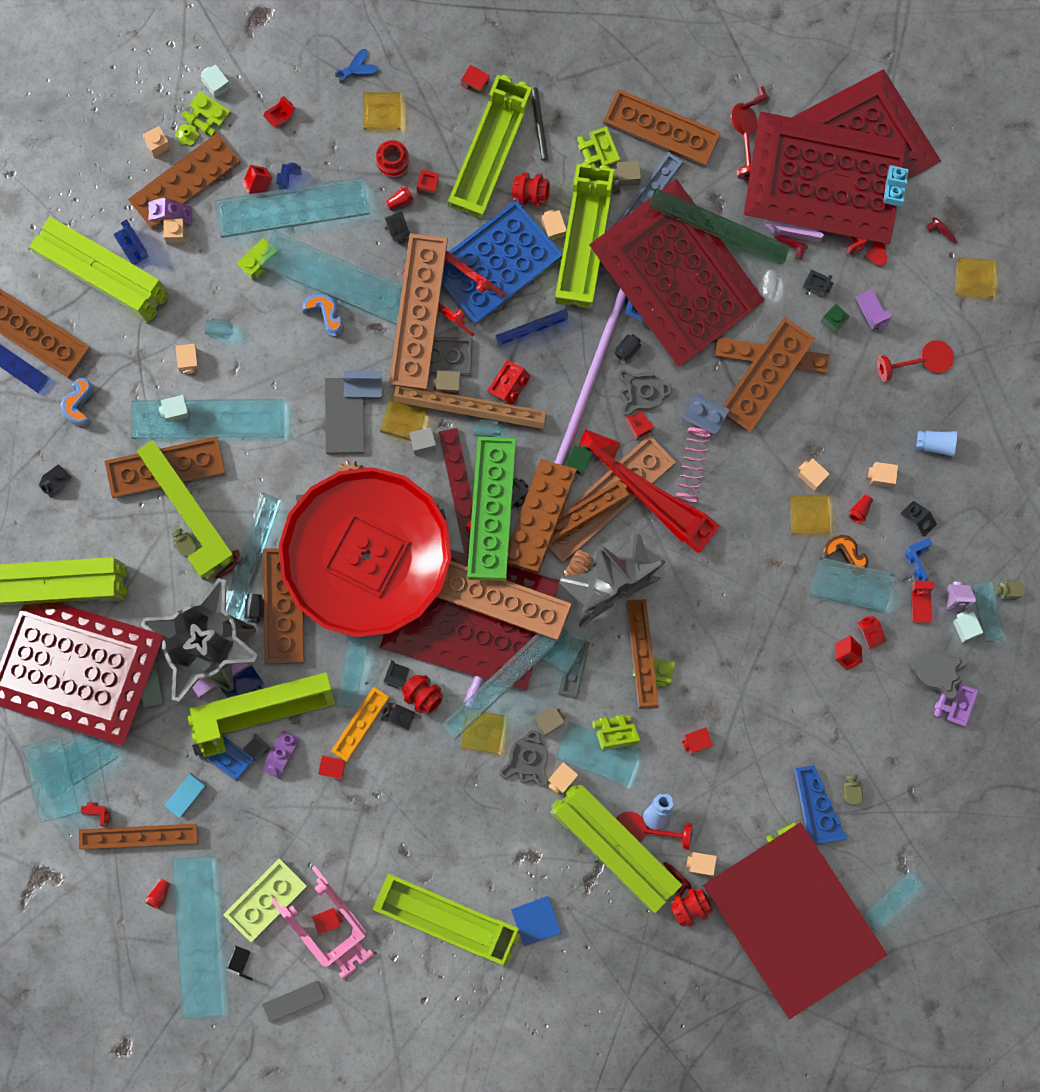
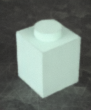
[201,64,230,98]
[159,395,189,423]
[953,611,983,643]

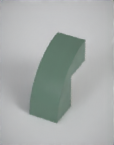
[142,658,163,707]

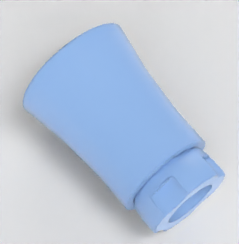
[916,431,957,457]
[643,794,674,830]

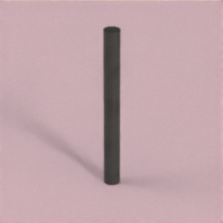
[532,87,548,160]

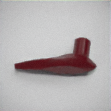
[742,86,770,108]
[925,217,958,244]
[774,235,808,258]
[215,550,247,579]
[663,862,692,896]

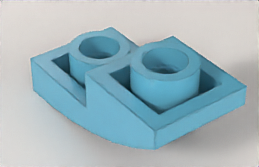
[884,165,908,207]
[164,773,205,818]

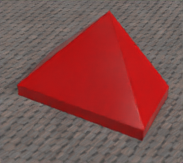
[578,429,620,458]

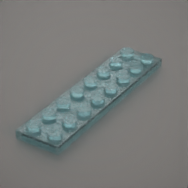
[215,177,370,238]
[259,230,402,325]
[131,399,285,439]
[172,856,223,1018]

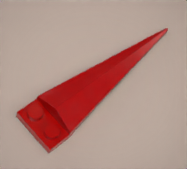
[588,443,720,553]

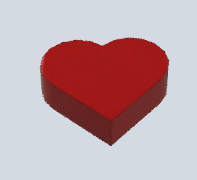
[864,242,888,267]

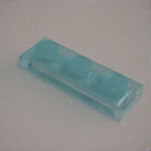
[972,581,1005,642]

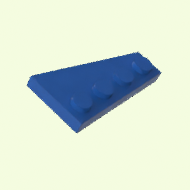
[794,765,848,845]

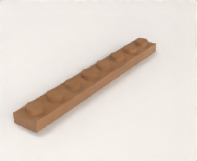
[393,385,546,429]

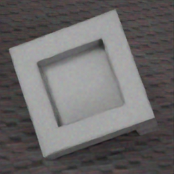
[409,427,436,455]

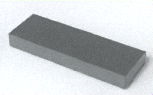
[558,638,590,699]
[262,981,325,1022]

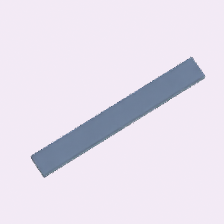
[598,152,683,279]

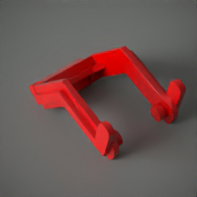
[401,250,505,337]

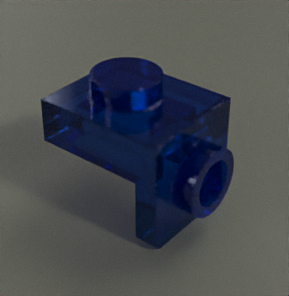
[276,162,302,192]

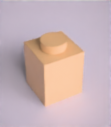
[143,126,170,157]
[541,210,567,241]
[164,219,185,244]
[176,344,199,374]
[798,459,829,491]
[868,462,898,488]
[548,762,578,794]
[686,852,717,877]

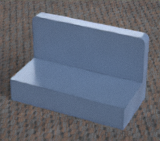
[343,371,382,398]

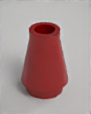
[385,186,414,211]
[849,494,873,524]
[145,879,170,910]

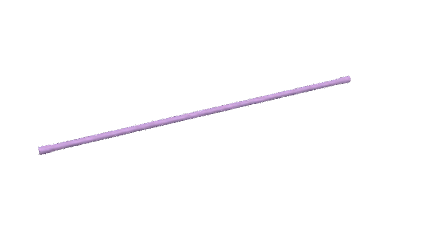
[463,288,627,709]

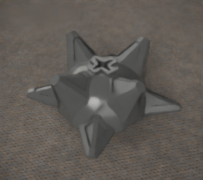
[559,533,666,627]
[141,578,258,702]

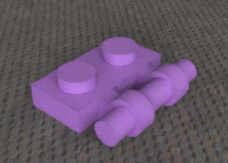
[934,684,978,727]

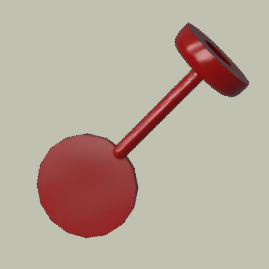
[730,103,757,180]
[877,340,954,382]
[616,812,693,850]

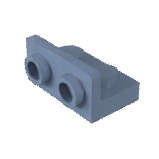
[683,392,730,435]

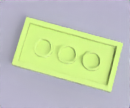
[223,859,307,943]

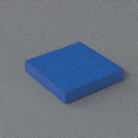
[511,896,561,947]

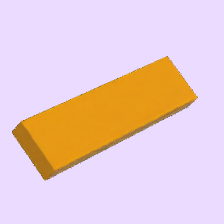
[331,687,390,762]

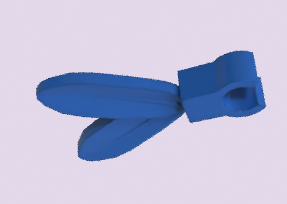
[335,49,379,83]

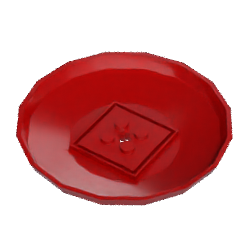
[278,467,451,637]

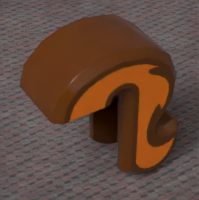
[822,535,869,573]

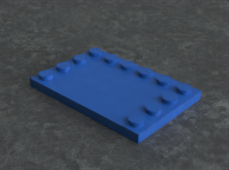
[442,200,563,325]

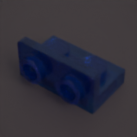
[114,219,149,265]
[219,665,265,698]

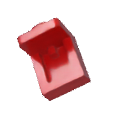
[263,96,296,129]
[846,236,868,254]
[857,616,887,649]
[81,802,110,827]

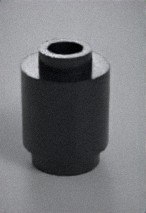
[614,334,642,363]
[244,594,264,623]

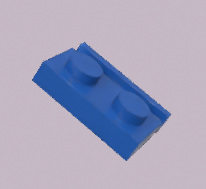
[206,736,255,782]

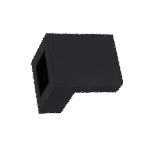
[383,660,409,690]
[243,733,271,763]

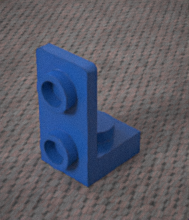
[905,537,932,581]

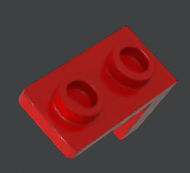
[911,581,934,623]

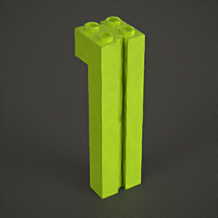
[448,75,532,220]
[555,163,614,309]
[29,216,168,324]
[137,440,233,579]
[0,557,128,606]
[188,672,335,758]
[549,785,682,913]
[372,873,521,967]

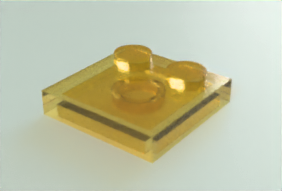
[363,92,401,130]
[955,257,996,298]
[380,396,427,441]
[790,495,830,535]
[461,709,505,754]

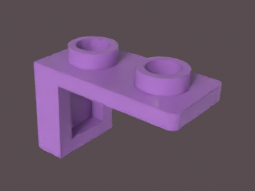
[149,198,192,225]
[856,289,892,330]
[263,731,300,779]

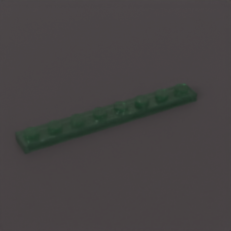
[649,189,790,264]

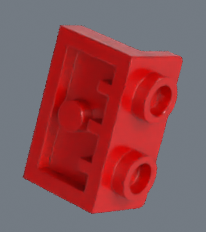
[487,360,531,405]

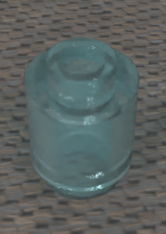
[205,318,234,339]
[474,419,501,437]

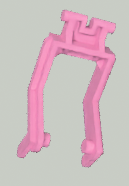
[271,866,374,980]

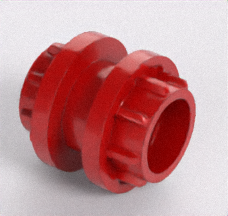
[376,140,409,178]
[512,172,550,207]
[402,675,443,714]
[671,888,713,927]

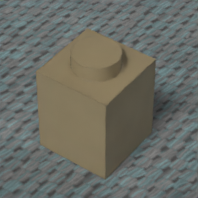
[614,161,641,186]
[433,371,460,395]
[534,706,565,737]

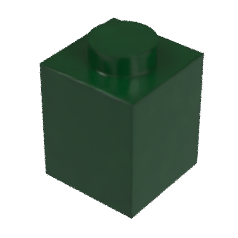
[821,303,850,335]
[566,445,592,477]

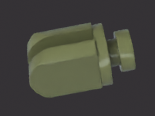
[172,528,196,557]
[994,581,1025,600]
[843,775,863,805]

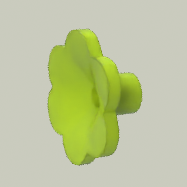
[175,124,199,146]

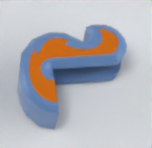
[302,294,343,337]
[61,378,94,427]

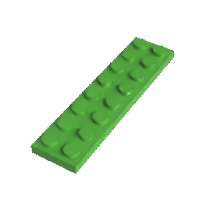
[467,437,516,581]

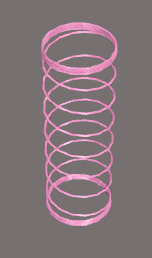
[675,428,711,502]

